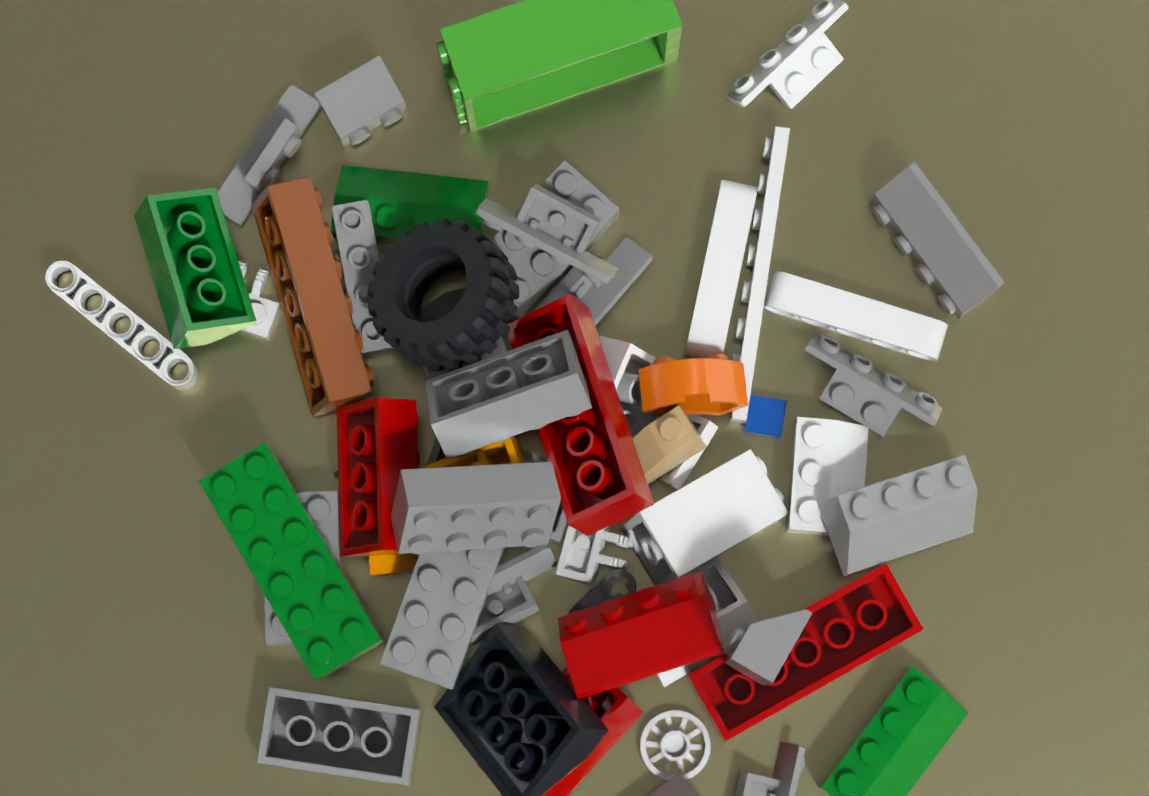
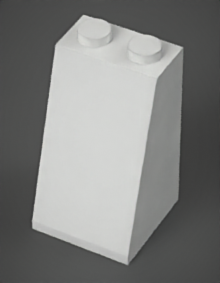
[621,449,789,586]

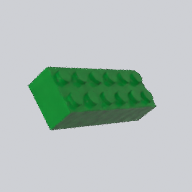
[199,442,384,681]

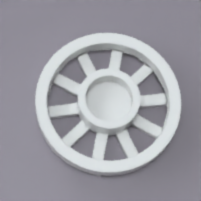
[640,710,711,780]

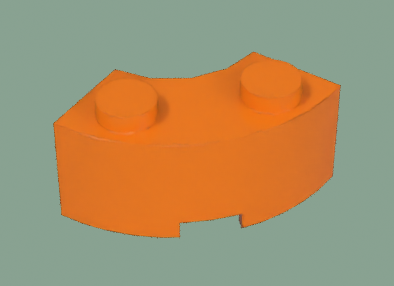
[638,354,748,417]

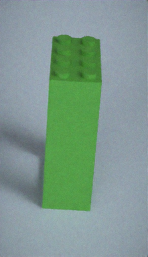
[436,0,682,132]

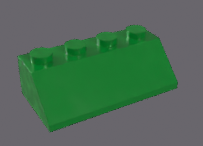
[330,165,489,245]
[134,187,256,349]
[818,666,969,796]

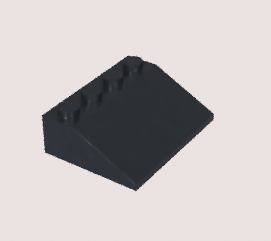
[434,623,609,796]

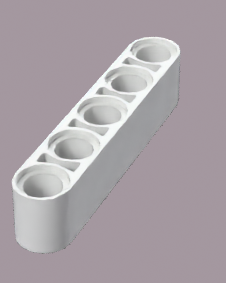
[685,180,758,358]
[45,260,199,390]
[764,271,948,361]

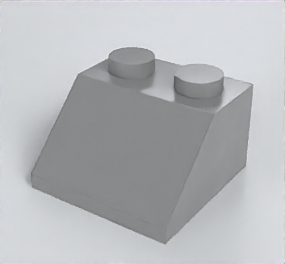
[315,56,406,146]

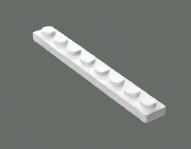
[730,126,790,424]

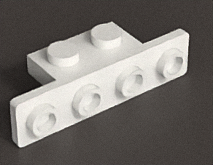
[726,0,849,109]

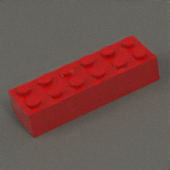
[507,293,654,536]
[686,563,924,742]

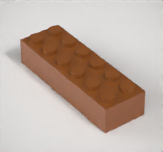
[252,177,373,417]

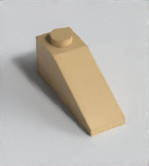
[632,406,707,484]

